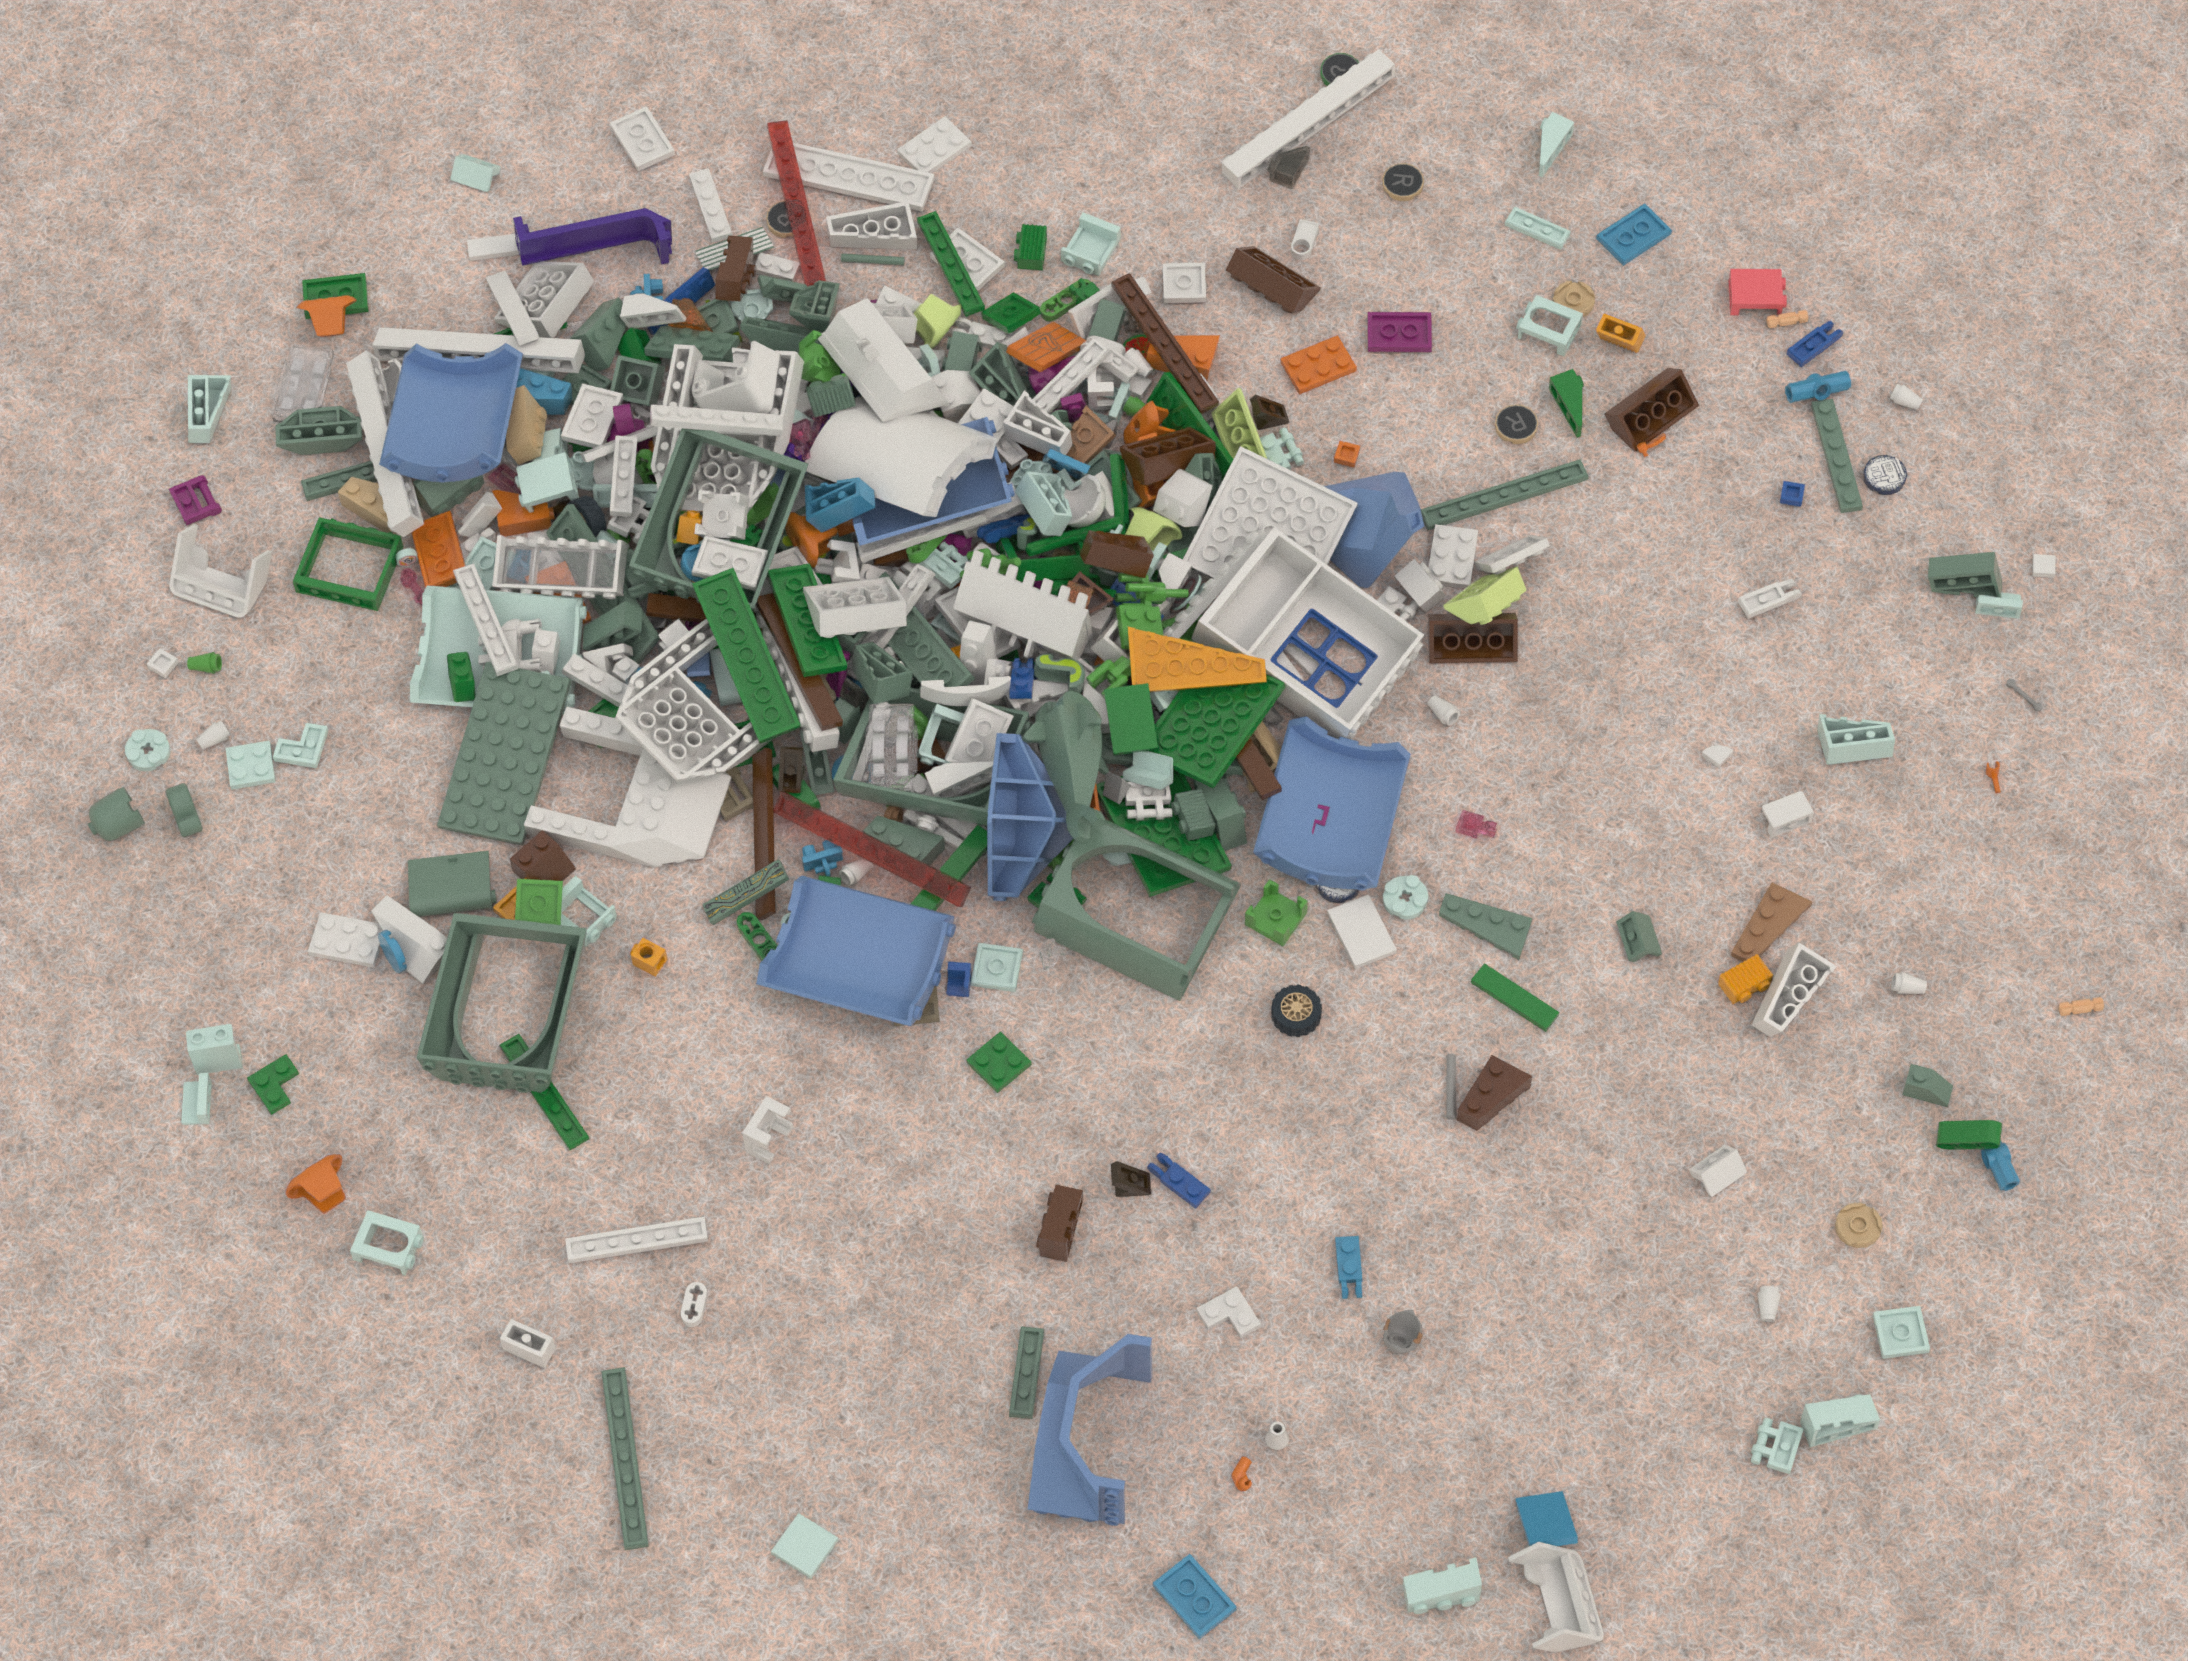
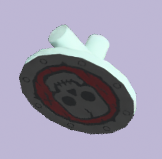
[1171,573,1205,611]

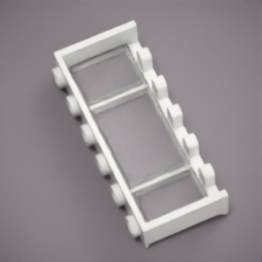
[492,535,630,599]

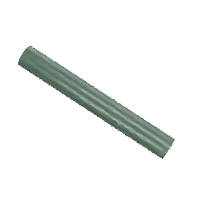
[841,253,905,265]

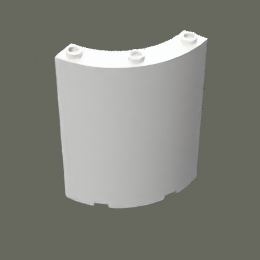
[805,396,998,517]

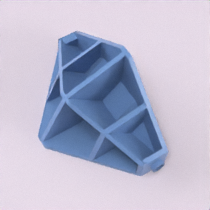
[1324,471,1424,588]
[987,733,1073,901]

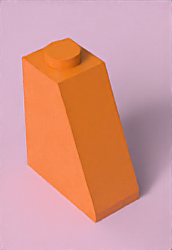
[492,490,555,537]

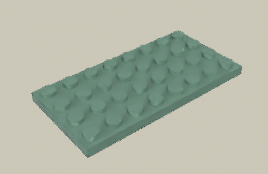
[437,662,572,846]

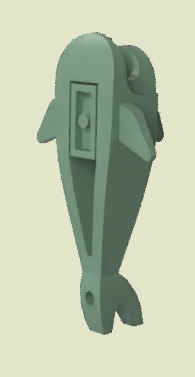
[1022,691,1109,844]

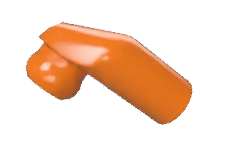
[1231,1456,1252,1491]

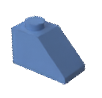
[687,651,712,677]

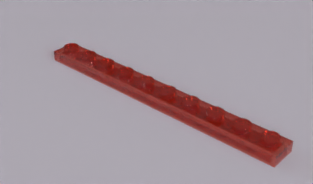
[767,120,826,287]
[773,792,971,907]

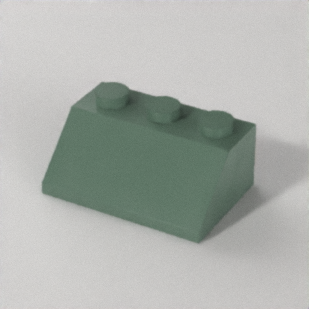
[413,475,485,517]

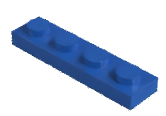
[647,267,715,335]

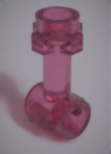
[802,414,828,449]
[400,568,424,606]

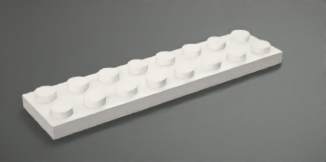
[763,139,935,212]

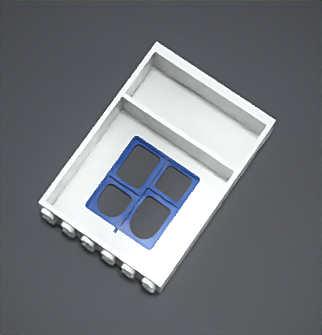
[1191,527,1424,740]

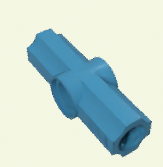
[1785,371,1851,403]
[1981,1142,2020,1191]

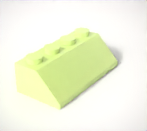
[1211,388,1267,459]
[1443,567,1527,625]

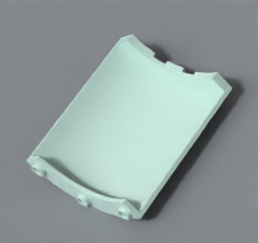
[410,586,587,715]

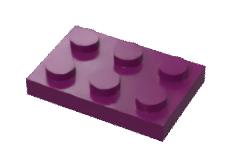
[1367,312,1432,352]

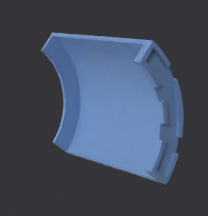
[379,343,523,483]
[852,417,1015,546]
[1253,716,1411,891]
[756,876,956,1026]

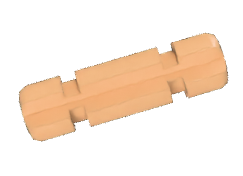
[1766,310,1808,328]
[2058,997,2104,1016]

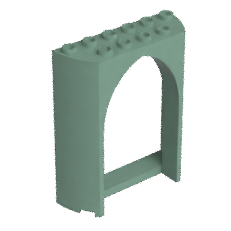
[629,428,808,612]
[833,688,1033,826]
[1032,819,1241,1001]
[416,913,587,1093]

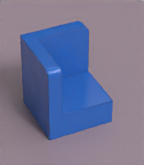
[947,962,972,997]

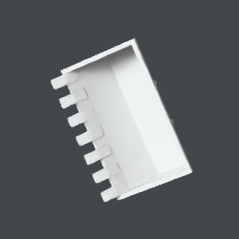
[953,550,1093,661]

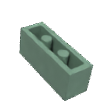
[583,601,642,651]

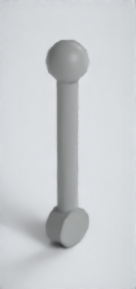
[2006,679,2043,711]

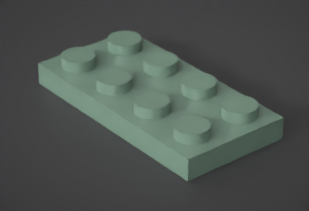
[644,326,740,362]

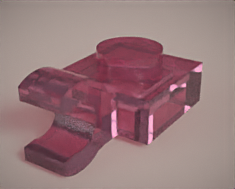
[789,418,812,461]
[1456,810,1497,839]

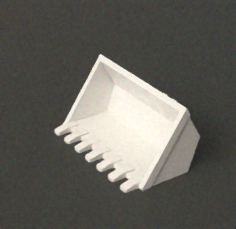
[818,298,950,422]

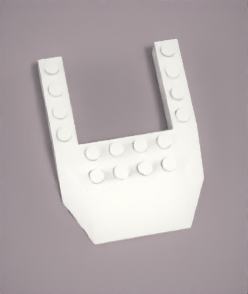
[651,344,804,514]
[615,619,797,781]
[524,706,732,868]

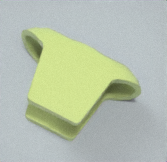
[913,294,961,349]
[1125,507,1182,551]

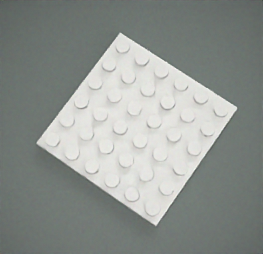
[1183,446,1358,585]

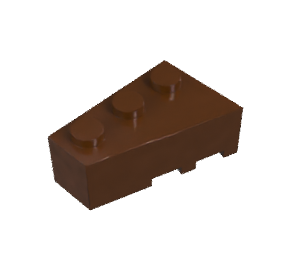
[1457,1055,1532,1131]

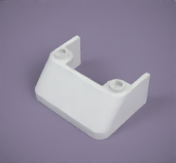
[692,341,780,414]
[169,524,272,618]
[1508,1542,1604,1653]

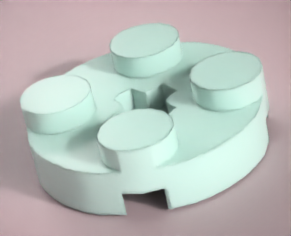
[125,729,171,771]
[1383,875,1428,920]

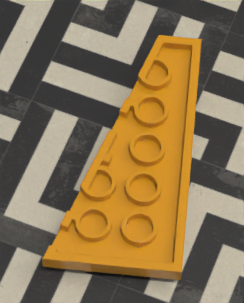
[1128,627,1267,692]

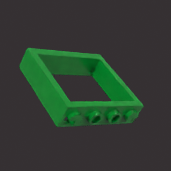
[293,517,404,611]
[996,525,1093,582]

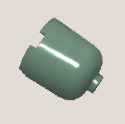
[88,787,145,841]

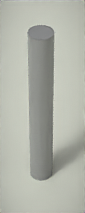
[1446,1054,1456,1120]

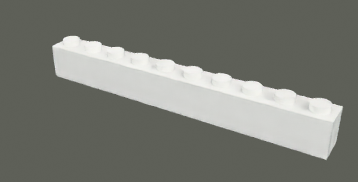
[1222,49,1395,189]
[372,327,585,373]
[346,351,424,537]
[753,579,840,752]

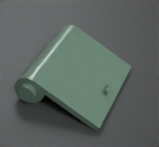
[408,851,497,917]

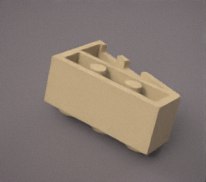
[506,385,547,465]
[338,477,395,534]

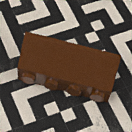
[1226,246,1321,313]
[1604,368,1699,452]
[1120,427,1216,486]
[1428,613,1518,663]

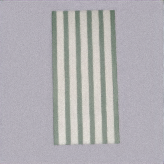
[695,227,774,270]

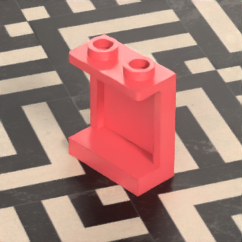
[1728,269,1787,315]

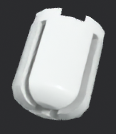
[892,561,953,620]

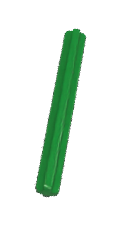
[1025,516,1122,556]

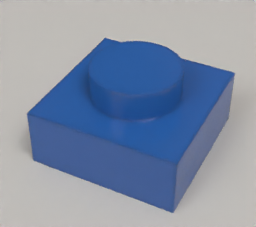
[1780,481,1805,507]

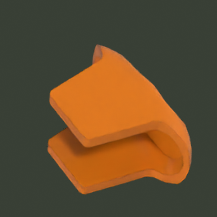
[296,295,357,337]
[1123,401,1175,445]
[785,512,838,568]
[286,1154,346,1214]

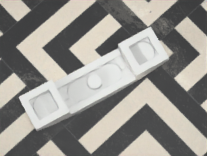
[920,676,1011,706]

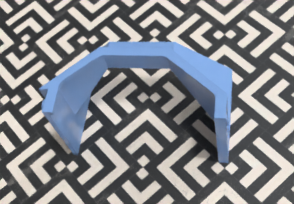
[1027,1334,1152,1526]

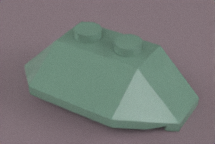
[789,280,840,333]
[740,316,822,354]
[275,406,363,455]
[1185,453,1222,535]

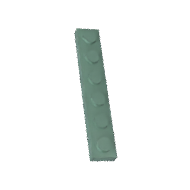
[1811,399,1863,513]

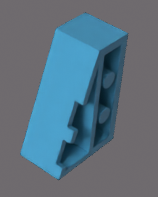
[516,368,572,415]
[805,477,875,533]

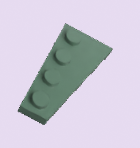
[1439,893,1533,960]

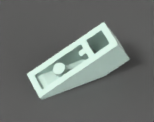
[1539,112,1574,177]

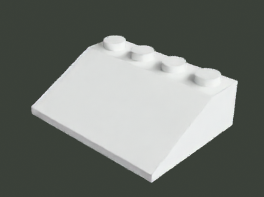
[494,262,594,338]
[803,577,907,638]

